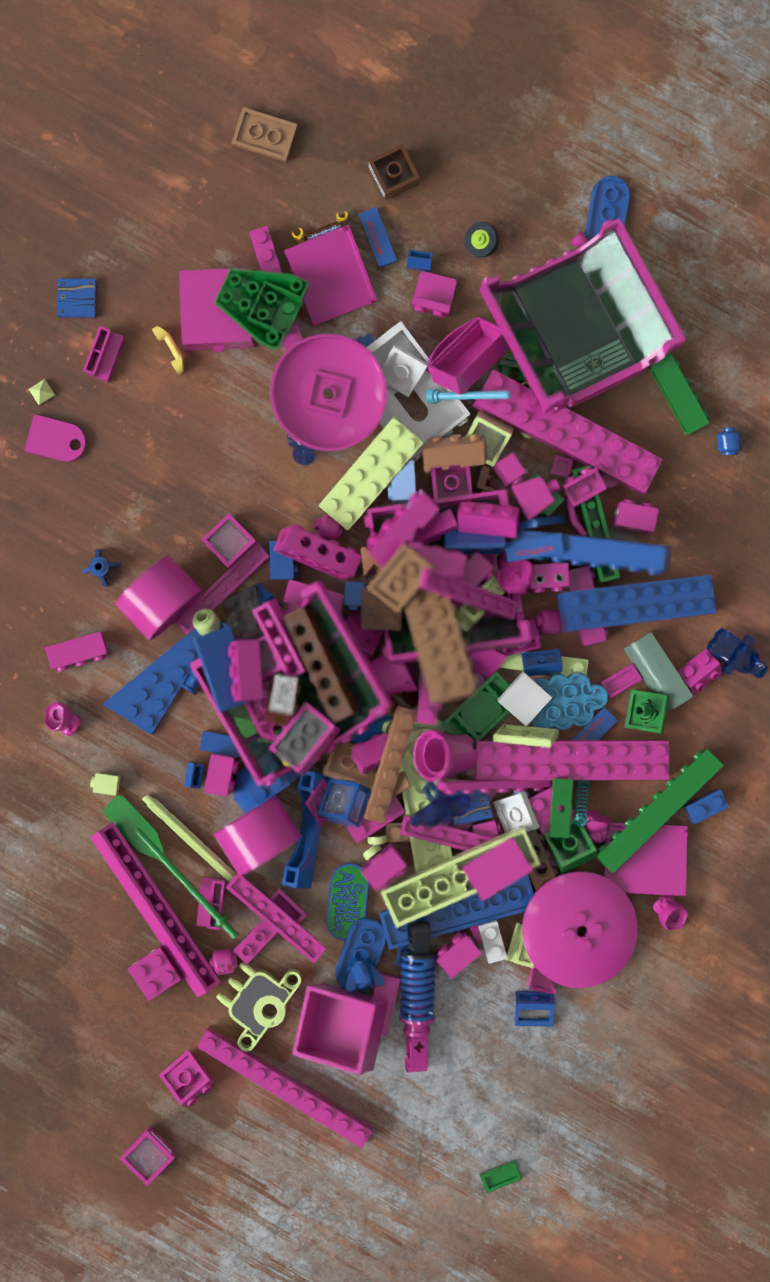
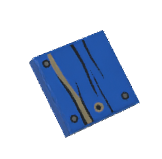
[57,278,97,318]
[448,789,493,825]

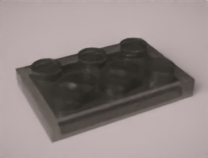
[224,584,264,641]

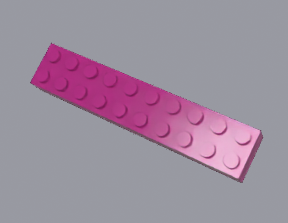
[473,369,663,495]
[474,739,669,780]

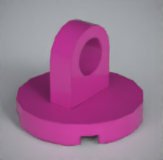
[496,560,535,595]

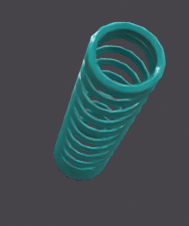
[574,780,590,826]

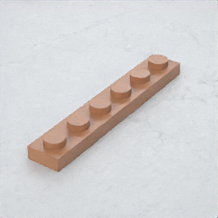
[364,706,417,824]

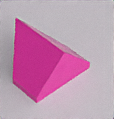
[526,964,557,994]

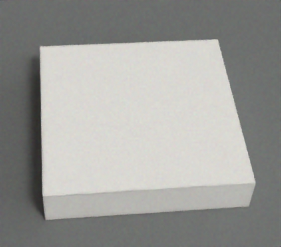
[381,345,428,397]
[497,672,552,726]
[493,791,539,833]

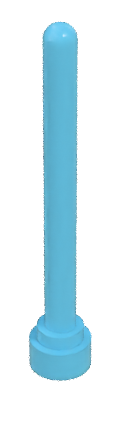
[426,388,511,404]

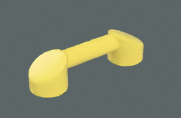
[152,326,184,375]

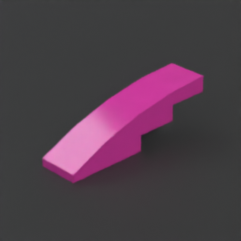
[387,509,458,562]

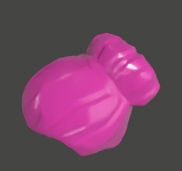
[45,702,81,736]
[579,808,611,843]
[653,895,688,930]

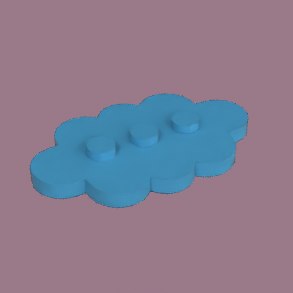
[531,672,608,730]

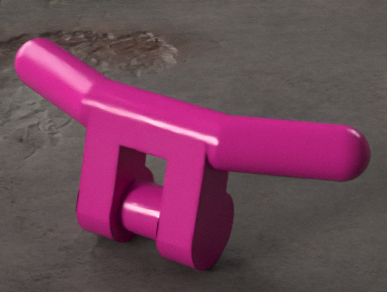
[564,497,588,537]

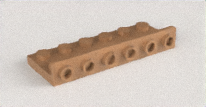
[404,590,478,705]

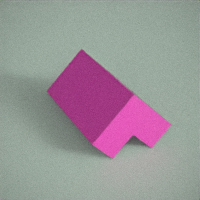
[83,326,125,383]
[196,876,226,930]

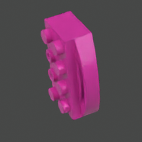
[428,317,510,395]

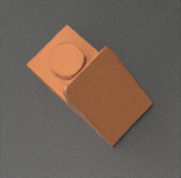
[361,547,383,580]

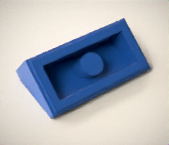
[522,649,563,676]

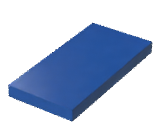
[193,626,251,713]

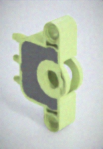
[216,962,302,1051]

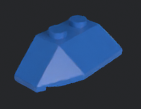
[234,751,300,814]

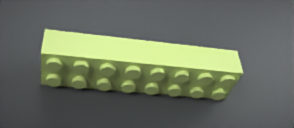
[381,826,540,927]

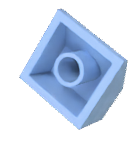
[388,460,415,504]

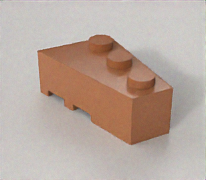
[423,434,487,472]

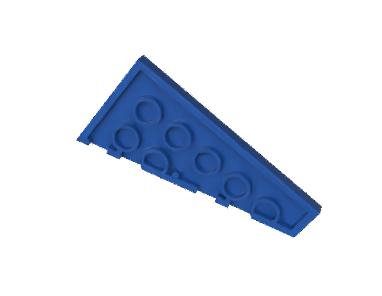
[103,628,201,735]

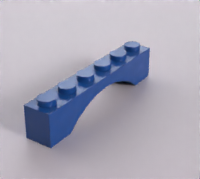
[282,771,330,888]

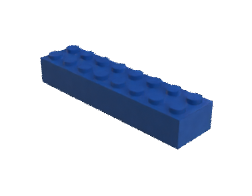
[510,529,672,574]
[557,575,717,633]

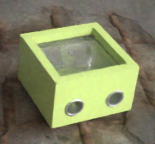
[465,410,514,467]

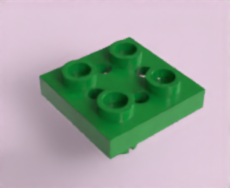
[625,690,669,734]

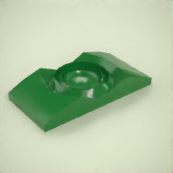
[441,671,510,746]

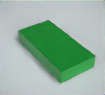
[479,1159,522,1193]

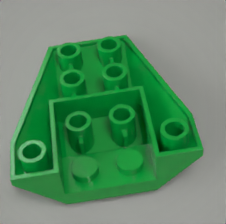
[214,268,309,351]

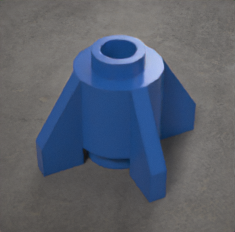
[82,549,121,587]
[345,960,385,994]

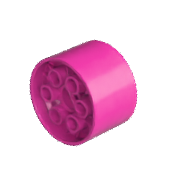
[115,555,203,641]
[214,795,302,876]

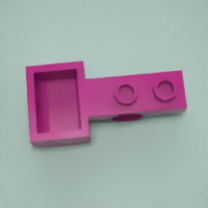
[233,888,307,964]

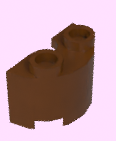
[386,691,418,718]

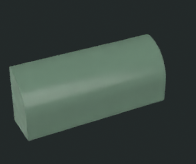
[623,632,693,712]

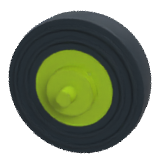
[465,222,499,258]

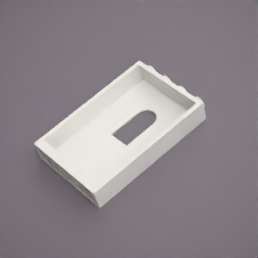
[366,321,470,462]

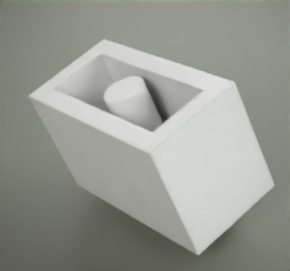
[478,920,507,964]

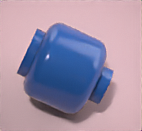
[717,427,742,455]

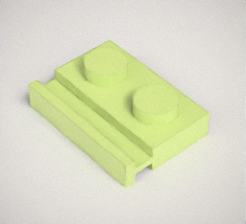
[505,922,533,968]

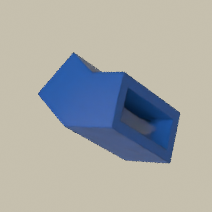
[406,249,433,272]
[184,762,204,789]

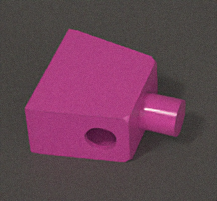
[510,477,560,520]

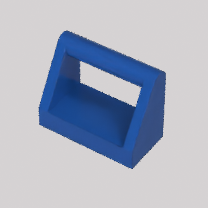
[514,991,555,1027]

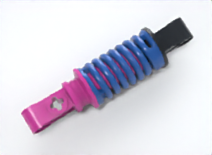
[399,921,437,1073]

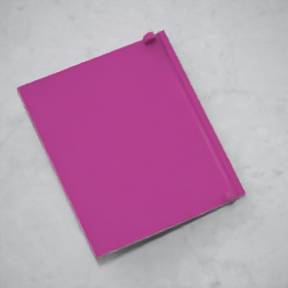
[284,225,377,326]
[604,823,688,896]

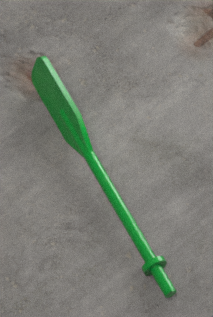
[104,796,239,940]

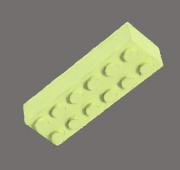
[319,416,424,531]

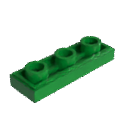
[549,778,573,838]

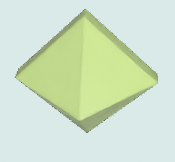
[29,379,55,406]

